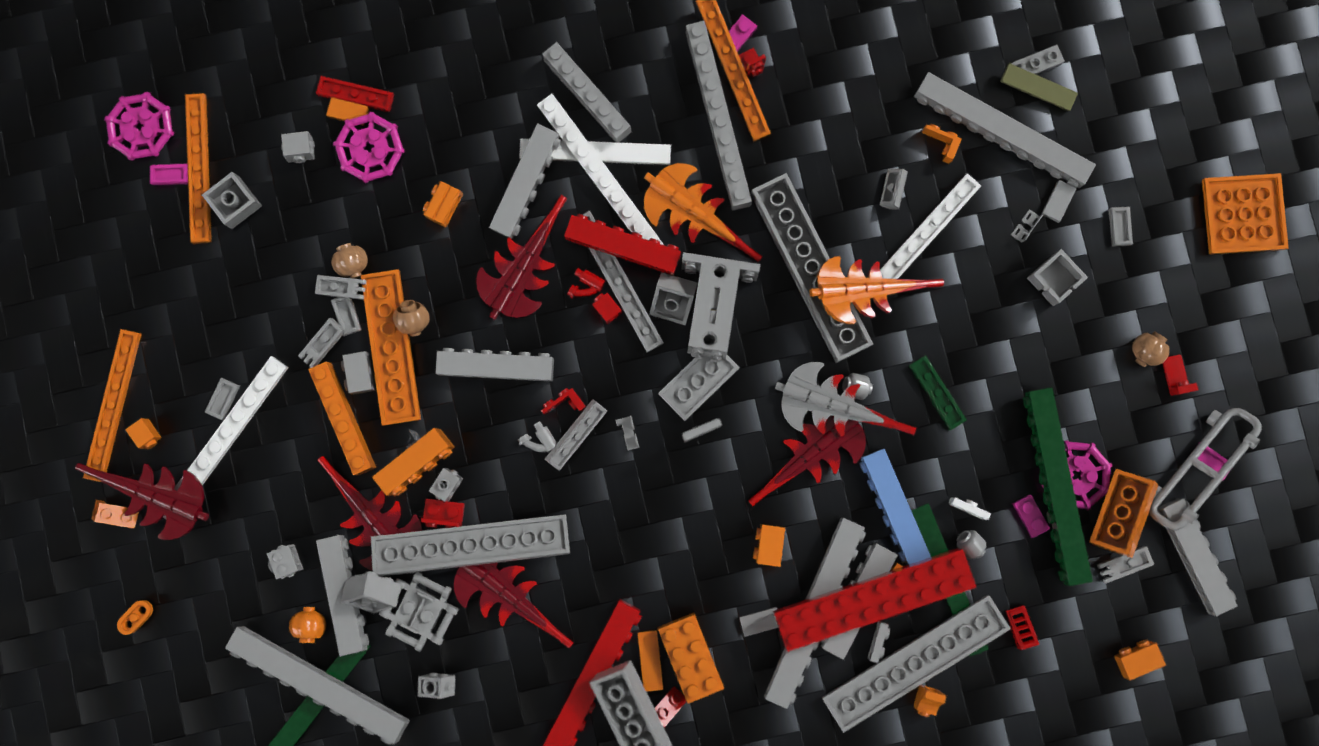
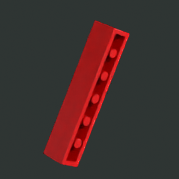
[564,214,681,276]

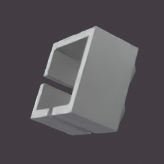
[1027,249,1088,306]

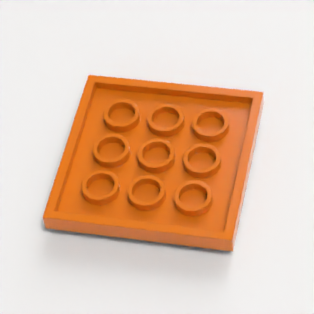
[1202,173,1289,255]

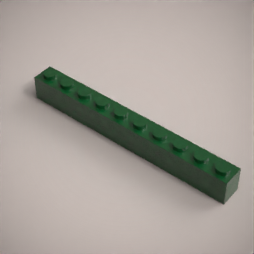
[1023,388,1093,586]

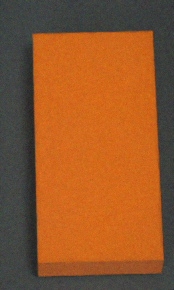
[326,97,369,126]

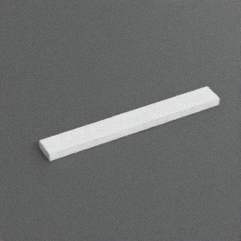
[519,139,671,165]
[880,174,981,279]

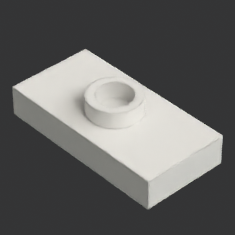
[949,497,991,520]

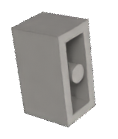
[341,351,376,394]

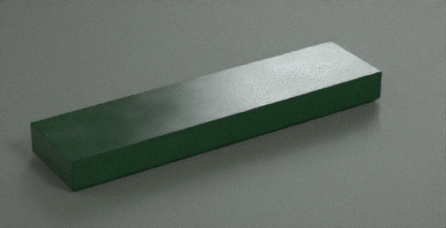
[909,355,967,430]

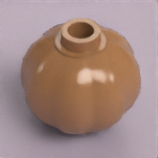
[332,243,368,279]
[393,300,430,336]
[1132,331,1169,367]

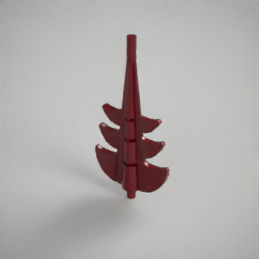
[75,463,209,540]

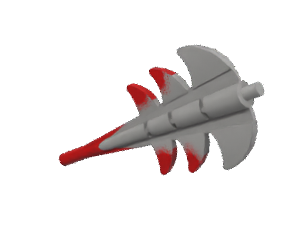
[775,362,916,436]

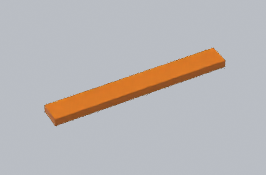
[696,0,771,142]
[185,93,212,243]
[83,329,141,482]

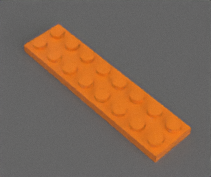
[361,269,421,426]

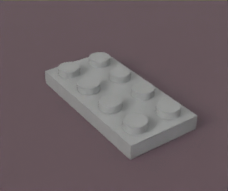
[658,342,740,421]

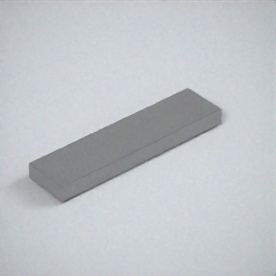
[545,399,607,471]

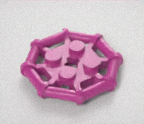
[104,92,174,161]
[333,112,405,183]
[1042,440,1112,511]

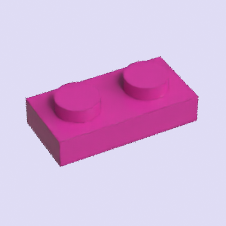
[729,15,757,52]
[1012,494,1050,538]

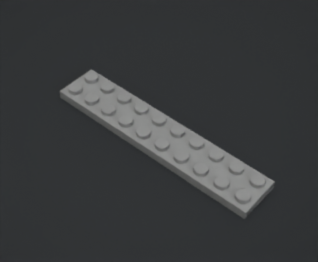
[371,515,570,576]
[822,594,1010,732]

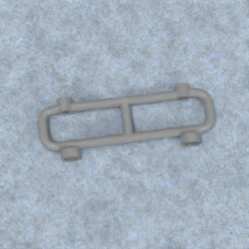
[1149,408,1262,530]

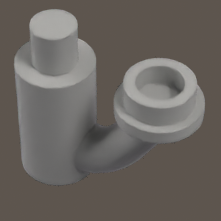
[518,421,557,453]

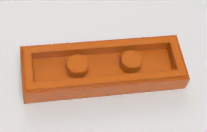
[638,630,663,692]

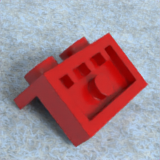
[421,498,465,528]

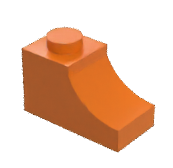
[913,685,946,717]

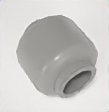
[842,373,873,400]
[957,530,986,559]

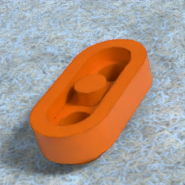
[117,600,153,635]

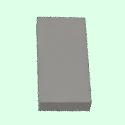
[1041,180,1077,223]
[1109,207,1133,246]
[331,297,362,336]
[205,378,240,420]
[739,607,778,637]

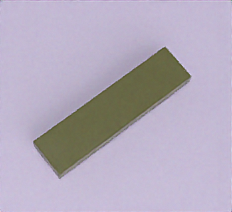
[1000,63,1078,111]

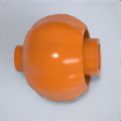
[289,607,327,643]

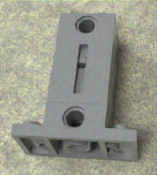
[681,252,760,361]

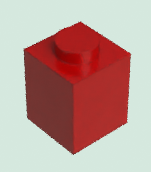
[592,293,622,324]

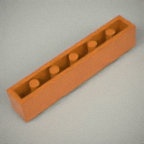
[308,362,376,475]

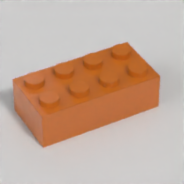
[372,428,455,496]
[1090,469,1158,558]
[658,612,724,704]

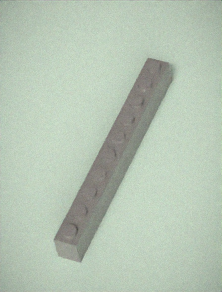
[686,21,752,211]
[914,72,1096,188]
[764,517,866,709]
[225,626,410,745]

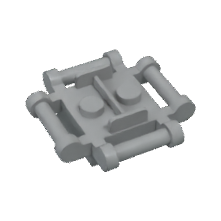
[379,572,459,652]

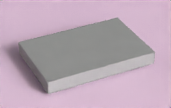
[682,418,722,442]

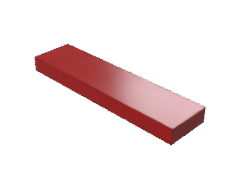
[316,76,394,112]

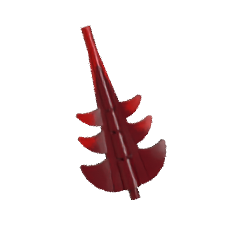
[476,195,567,320]
[748,411,866,506]
[317,456,422,571]
[454,562,574,648]

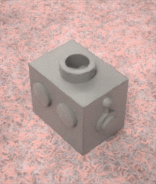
[281,131,315,163]
[429,468,463,502]
[267,544,303,579]
[418,673,455,699]

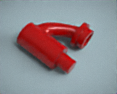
[567,268,606,299]

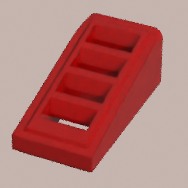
[1005,605,1039,650]

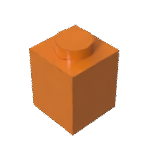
[125,418,162,449]

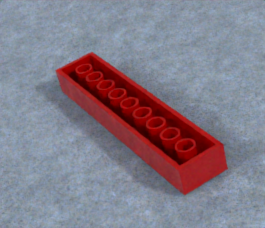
[773,548,976,652]

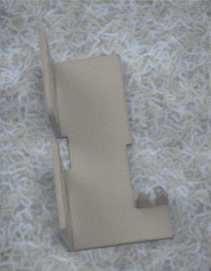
[1011,209,1043,243]
[616,416,639,450]

